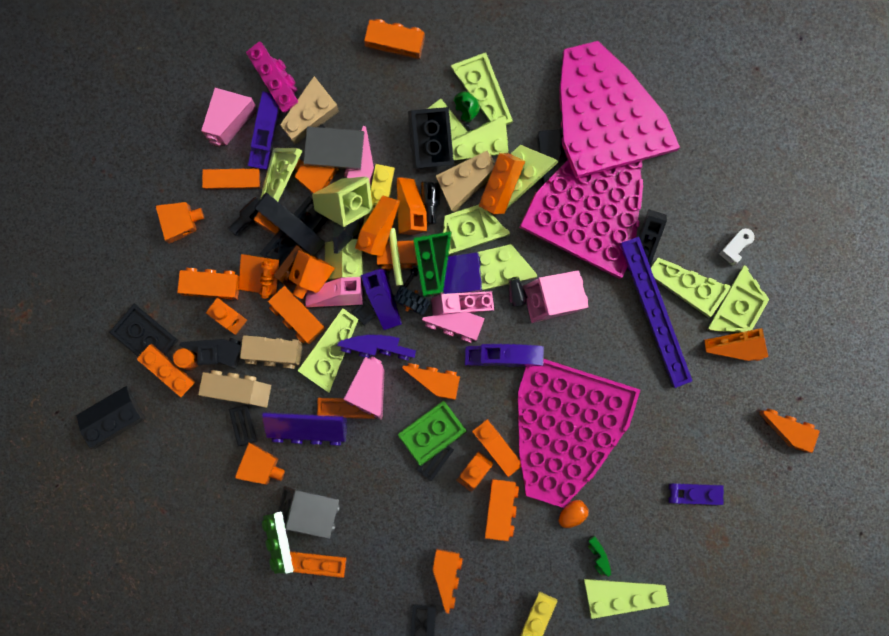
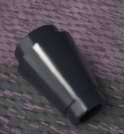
[508,277,528,306]

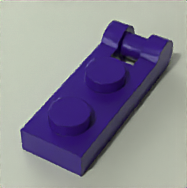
[668,483,724,505]

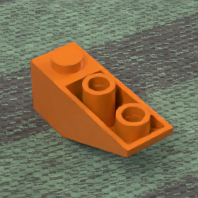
[397,177,427,235]
[402,363,460,400]
[759,408,820,453]
[433,549,463,613]

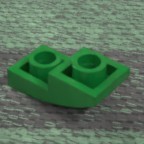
[587,536,611,577]

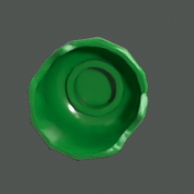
[454,91,480,122]

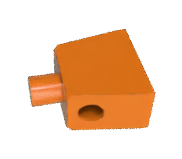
[294,159,338,194]
[156,202,204,244]
[289,250,335,299]
[206,298,247,335]
[235,443,285,484]
[456,451,493,492]

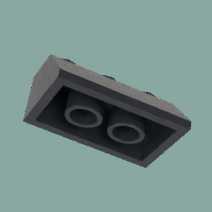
[408,107,454,168]
[76,386,146,448]

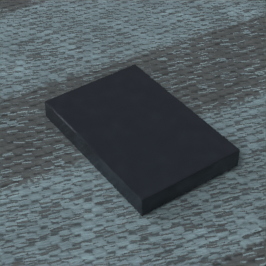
[109,303,178,357]

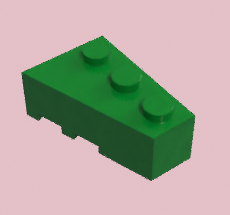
[413,231,452,298]

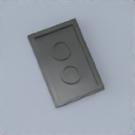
[304,127,365,170]

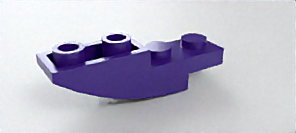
[248,92,279,170]
[337,335,416,361]
[465,344,544,367]

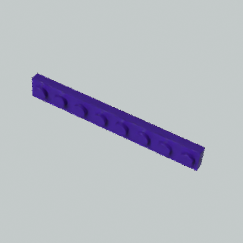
[620,237,693,388]

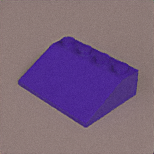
[262,413,347,446]

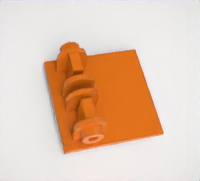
[239,254,279,299]

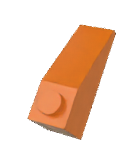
[355,195,400,256]
[705,328,768,361]
[472,419,521,477]

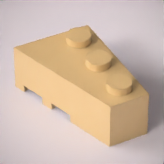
[280,76,339,145]
[436,151,495,212]
[240,335,303,369]
[198,370,271,408]

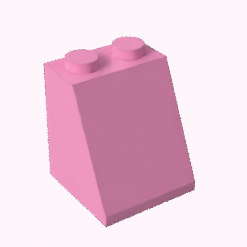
[201,88,257,146]
[523,271,589,323]
[344,357,385,420]

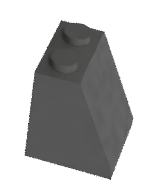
[277,486,340,538]

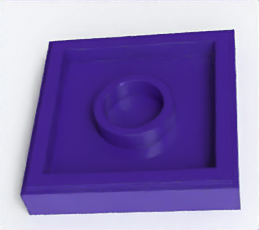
[443,252,482,294]

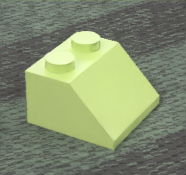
[325,239,363,281]

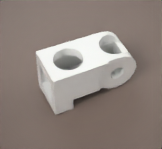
[719,228,754,266]

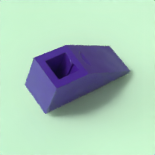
[361,269,402,330]

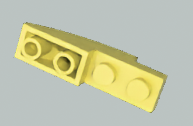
[363,164,395,225]
[520,592,557,636]

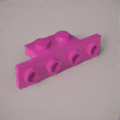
[246,42,298,113]

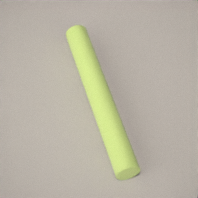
[389,228,403,286]

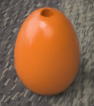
[558,500,589,528]

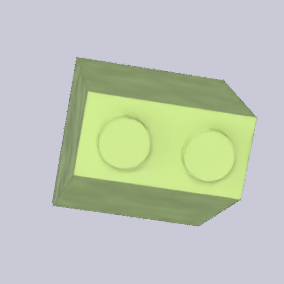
[312,177,373,227]

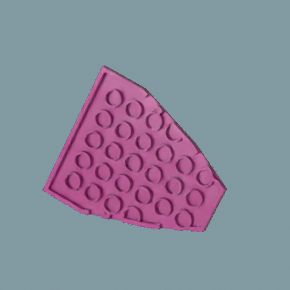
[559,41,680,178]
[519,160,643,279]
[518,359,640,508]

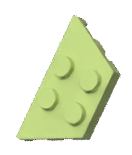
[507,145,558,208]
[443,205,510,255]
[478,244,537,292]
[707,265,769,333]

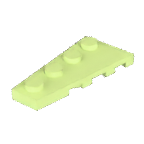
[451,53,513,125]
[651,258,732,318]
[298,308,358,393]
[584,579,669,619]

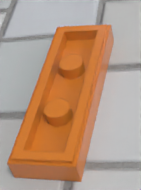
[202,169,260,189]
[317,398,375,419]
[289,551,346,578]

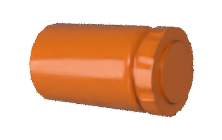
[173,349,198,370]

